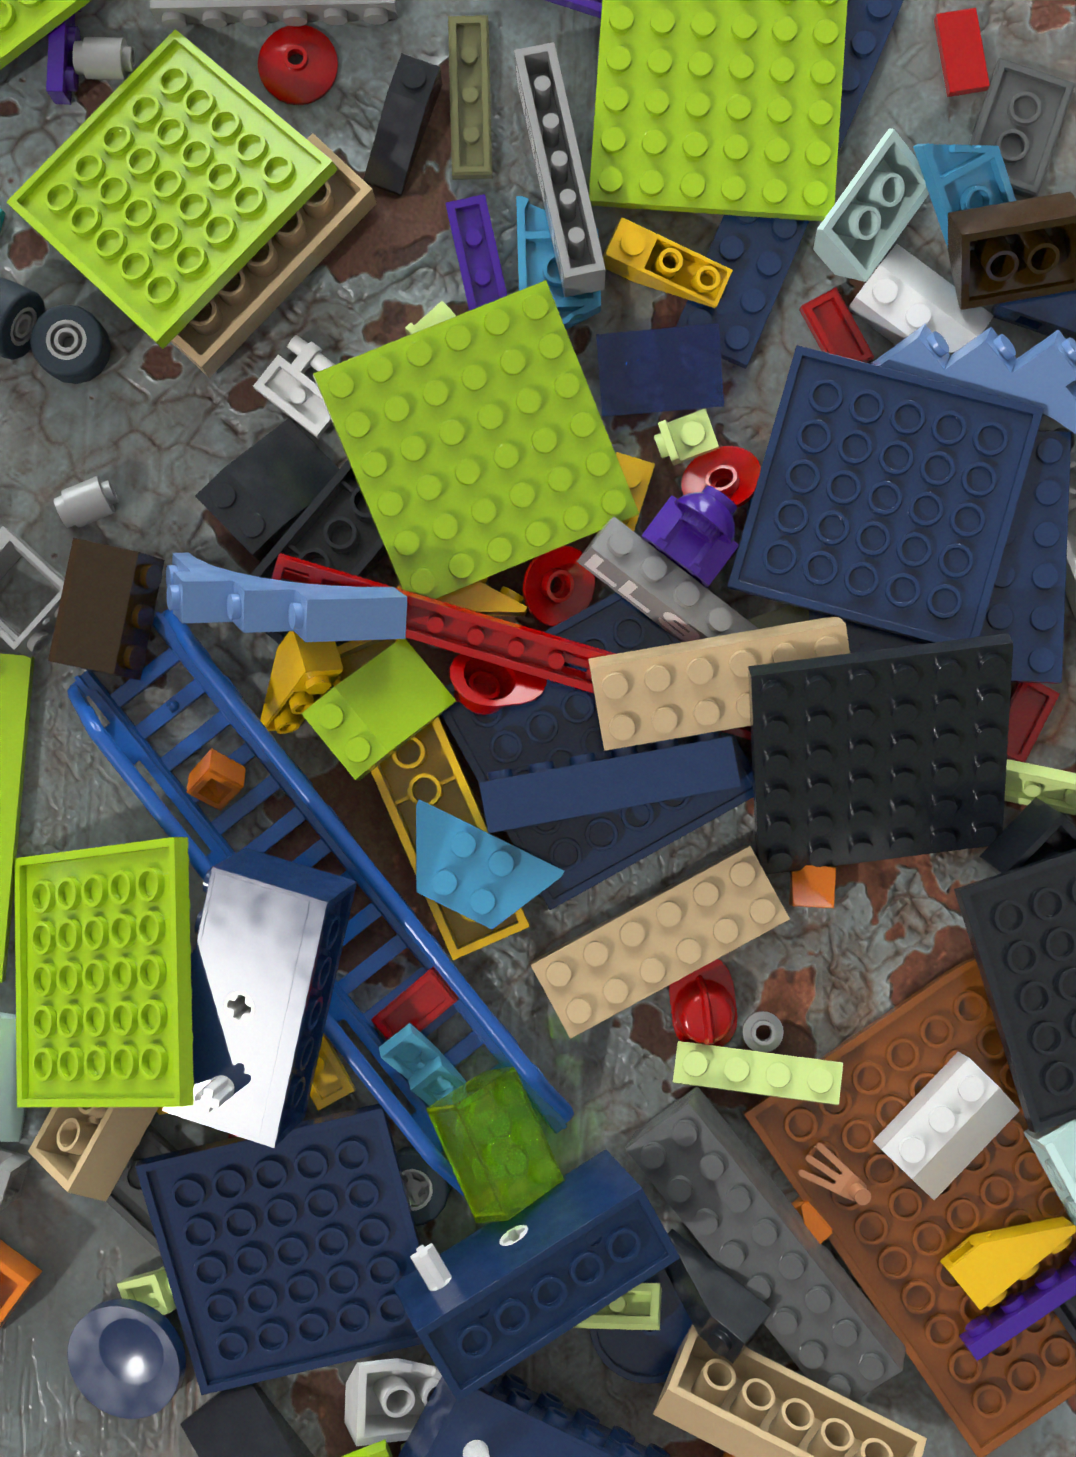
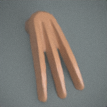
[798,1143,871,1205]

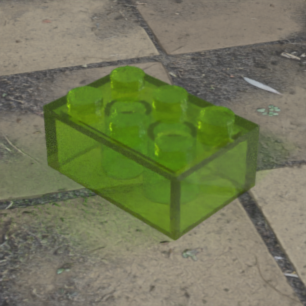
[426,1066,564,1223]

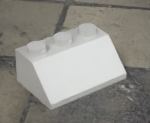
[848,244,994,355]
[873,1052,1020,1200]

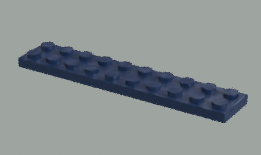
[672,0,904,369]

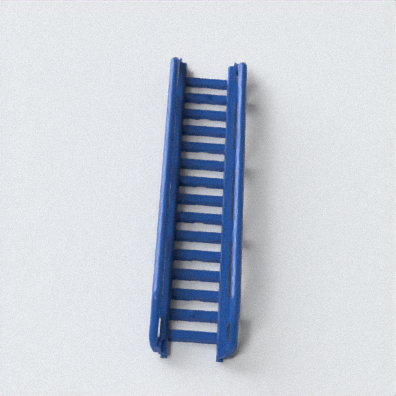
[67,609,574,1198]

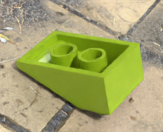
[301,639,456,781]

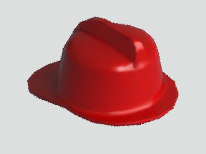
[450,654,547,715]
[669,959,738,1047]

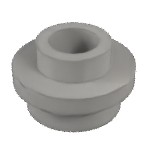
[742,1011,784,1053]

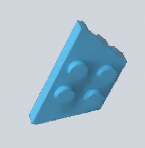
[913,143,1016,248]
[516,196,601,330]
[416,799,564,930]

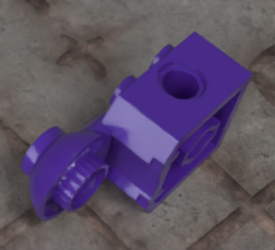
[641,485,739,588]

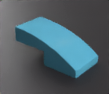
[379,1023,468,1111]

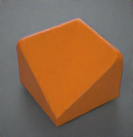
[186,749,246,811]
[789,865,836,908]
[791,1196,833,1244]

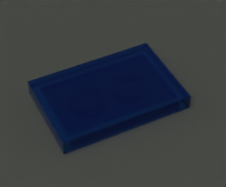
[596,323,725,417]

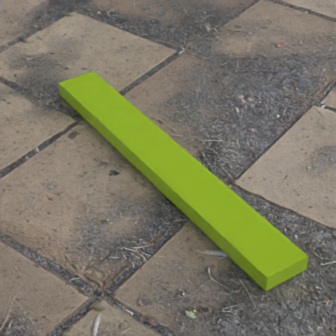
[0,653,35,983]

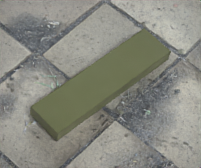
[448,15,493,180]

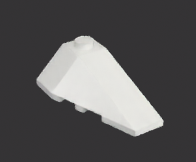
[344,1358,442,1446]

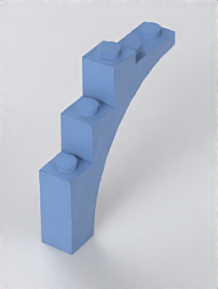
[871,324,1076,434]
[166,552,407,642]

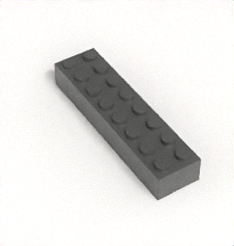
[625,1086,906,1402]

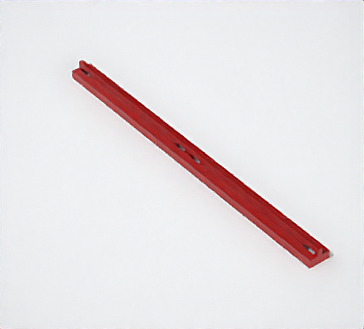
[272,553,751,740]

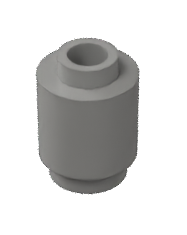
[73,37,136,80]
[54,475,119,528]

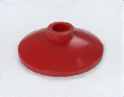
[258,25,338,105]
[681,446,761,508]
[523,545,595,627]

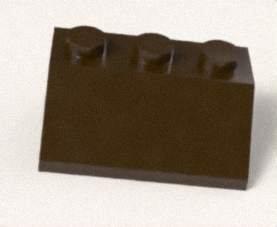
[948,191,1076,310]
[48,538,165,680]

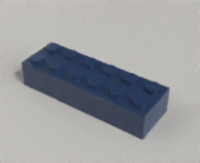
[479,731,741,833]

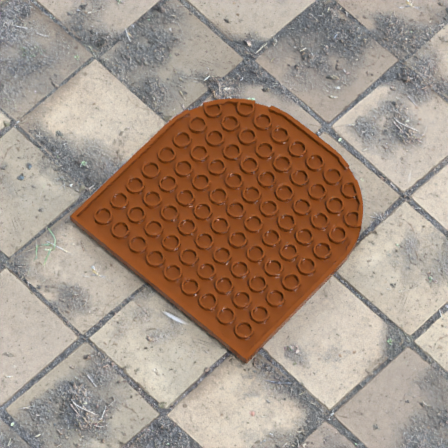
[742,957,1076,1457]

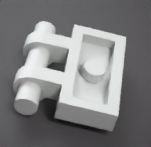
[253,335,335,439]

